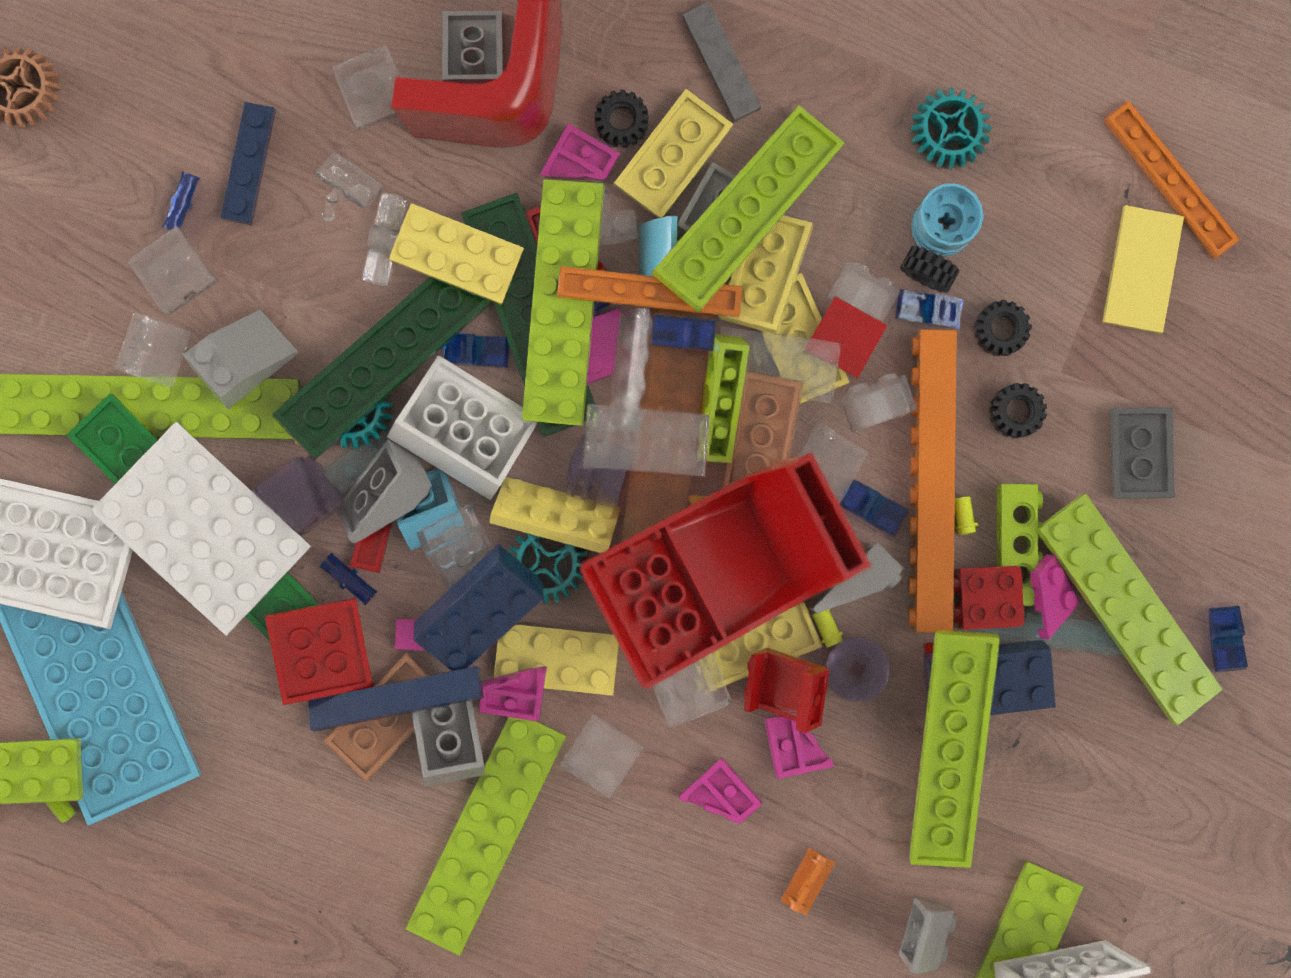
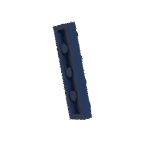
[220,102,276,225]

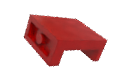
[744,648,829,733]

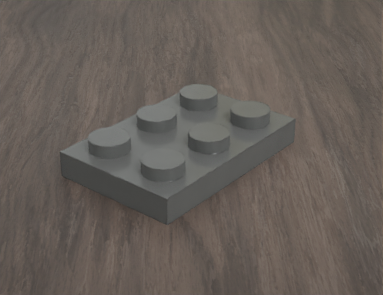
[1110,407,1175,499]

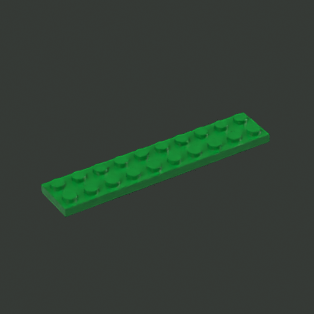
[67,393,320,641]

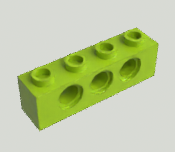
[695,334,750,463]
[996,484,1043,606]

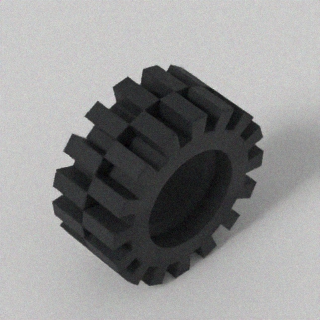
[595,89,648,148]
[900,246,960,293]
[974,300,1032,356]
[989,383,1047,438]

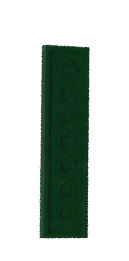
[461,192,600,437]
[272,277,493,460]

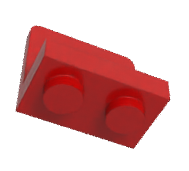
[953,566,1025,630]

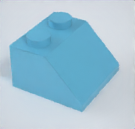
[396,468,467,550]

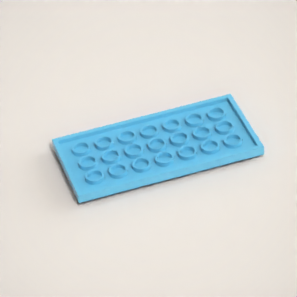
[0,591,202,826]

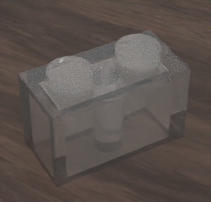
[827,261,900,322]

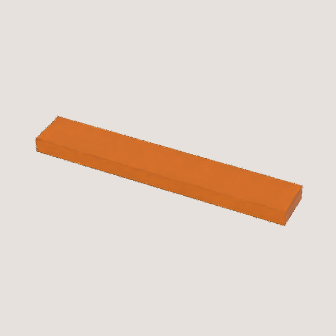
[1103,100,1240,260]
[557,266,742,317]

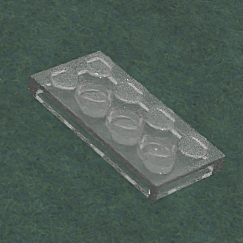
[606,307,653,433]
[720,326,841,403]
[583,404,709,476]

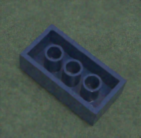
[413,544,544,671]
[923,639,1056,715]

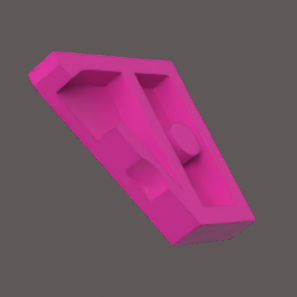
[540,123,621,180]
[587,308,621,384]
[1030,555,1080,639]
[479,666,547,722]
[764,716,834,779]
[679,757,763,824]

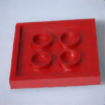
[265,597,373,705]

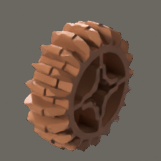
[0,46,62,129]

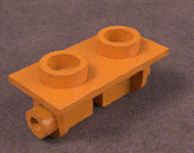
[780,848,836,916]

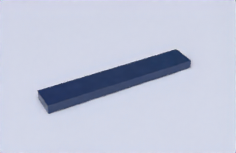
[308,666,484,732]

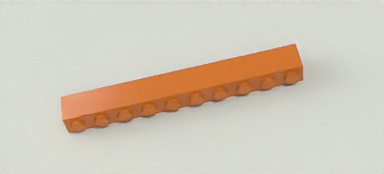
[907,330,957,633]

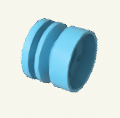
[911,183,984,257]

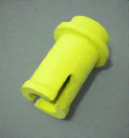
[954,497,978,535]
[811,609,843,648]

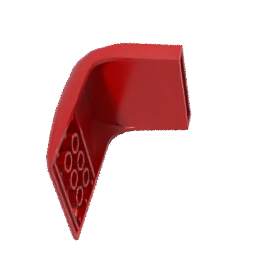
[391,0,562,148]
[580,453,872,689]

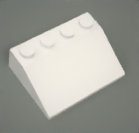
[387,355,538,500]
[994,940,1150,978]

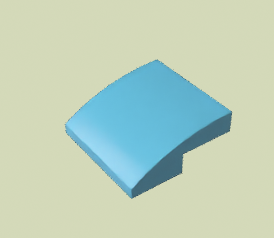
[639,216,677,277]

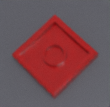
[805,296,888,379]

